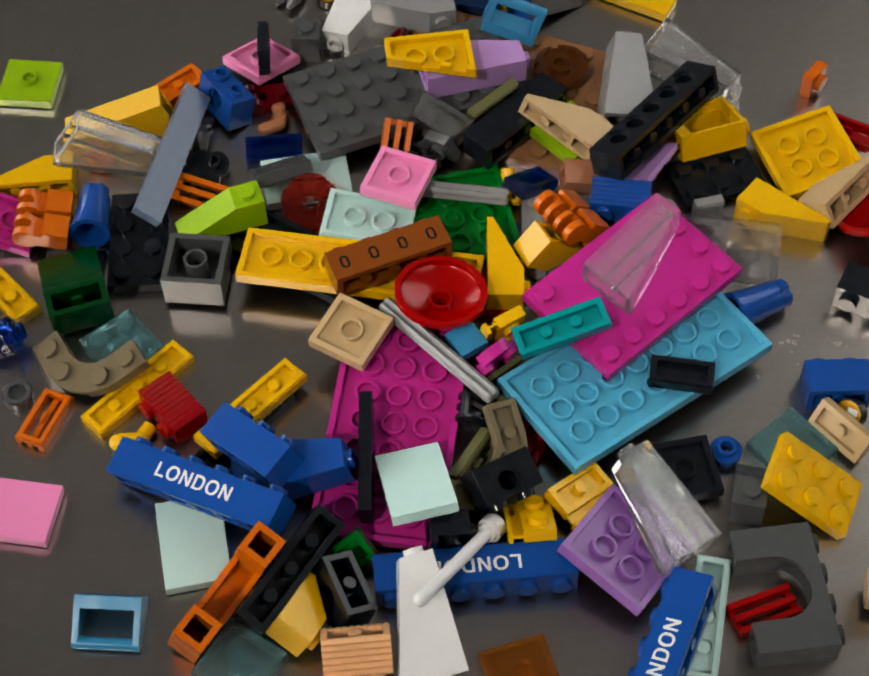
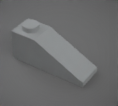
[370,0,457,32]

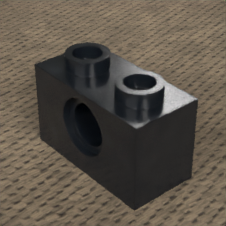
[460,446,543,514]
[313,550,378,628]

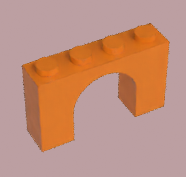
[167,520,286,664]

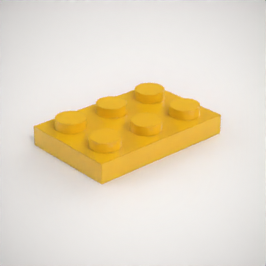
[760,431,863,540]

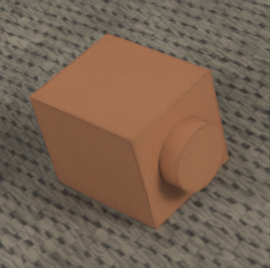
[559,158,604,195]

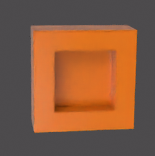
[799,59,828,99]

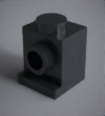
[424,509,476,550]

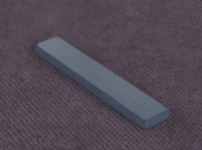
[131,83,211,227]

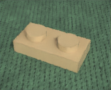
[807,397,869,464]

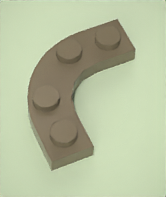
[32,330,151,397]
[451,398,528,512]

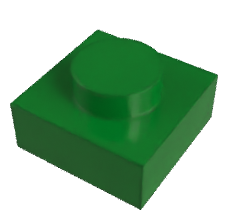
[331,526,379,568]

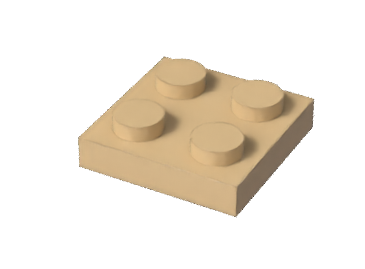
[308,293,394,372]

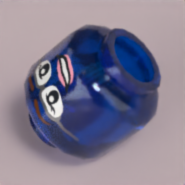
[0,316,27,360]

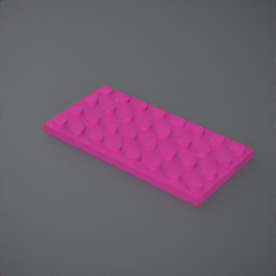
[311,309,474,550]

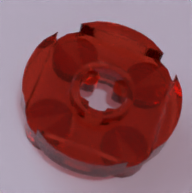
[281,173,337,232]

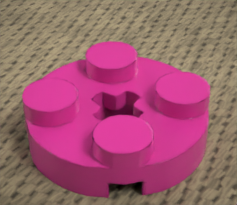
[475,334,520,378]

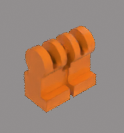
[12,188,74,249]
[533,189,610,247]

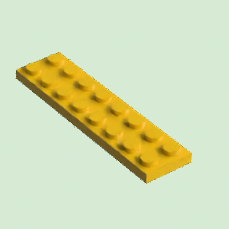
[235,227,484,301]

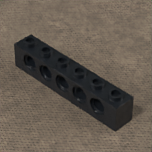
[589,61,719,181]

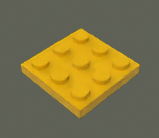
[750,105,861,200]

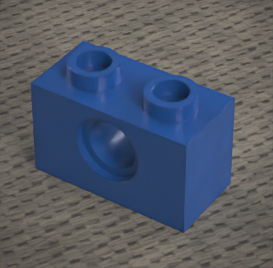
[199,65,255,131]

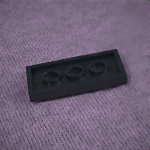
[107,193,171,294]

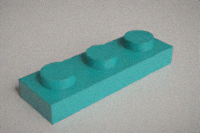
[511,296,612,361]

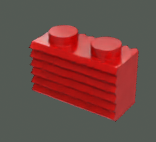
[138,371,208,445]

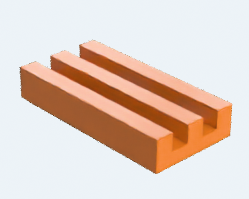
[380,117,414,153]
[171,172,229,208]
[15,387,75,452]

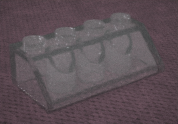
[678,212,784,285]

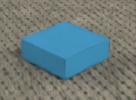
[445,321,488,360]

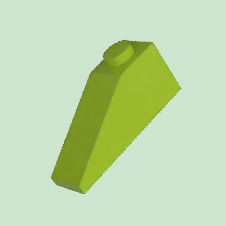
[175,180,268,236]

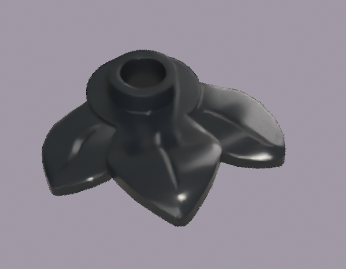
[178,150,230,200]

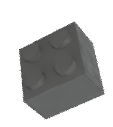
[160,233,234,306]

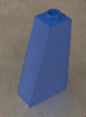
[231,438,358,500]

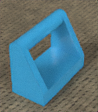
[480,0,548,47]
[71,592,149,652]

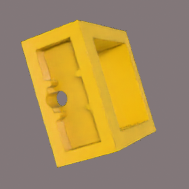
[669,96,750,163]

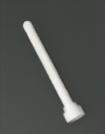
[413,513,506,607]

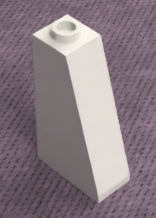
[322,0,377,54]
[396,545,469,676]

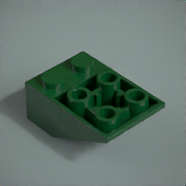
[37,245,115,335]

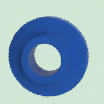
[710,436,742,467]

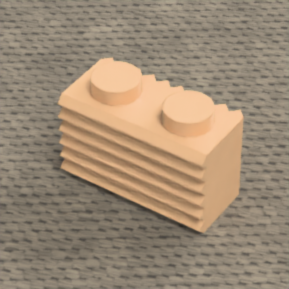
[320,622,394,676]

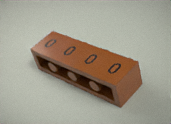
[324,215,453,296]

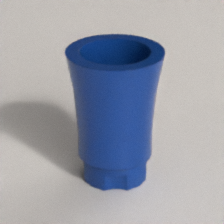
[69,182,111,248]
[724,279,793,324]

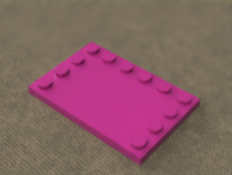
[522,193,743,381]

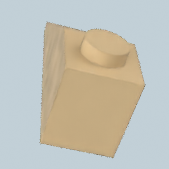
[518,94,614,160]
[797,155,869,229]

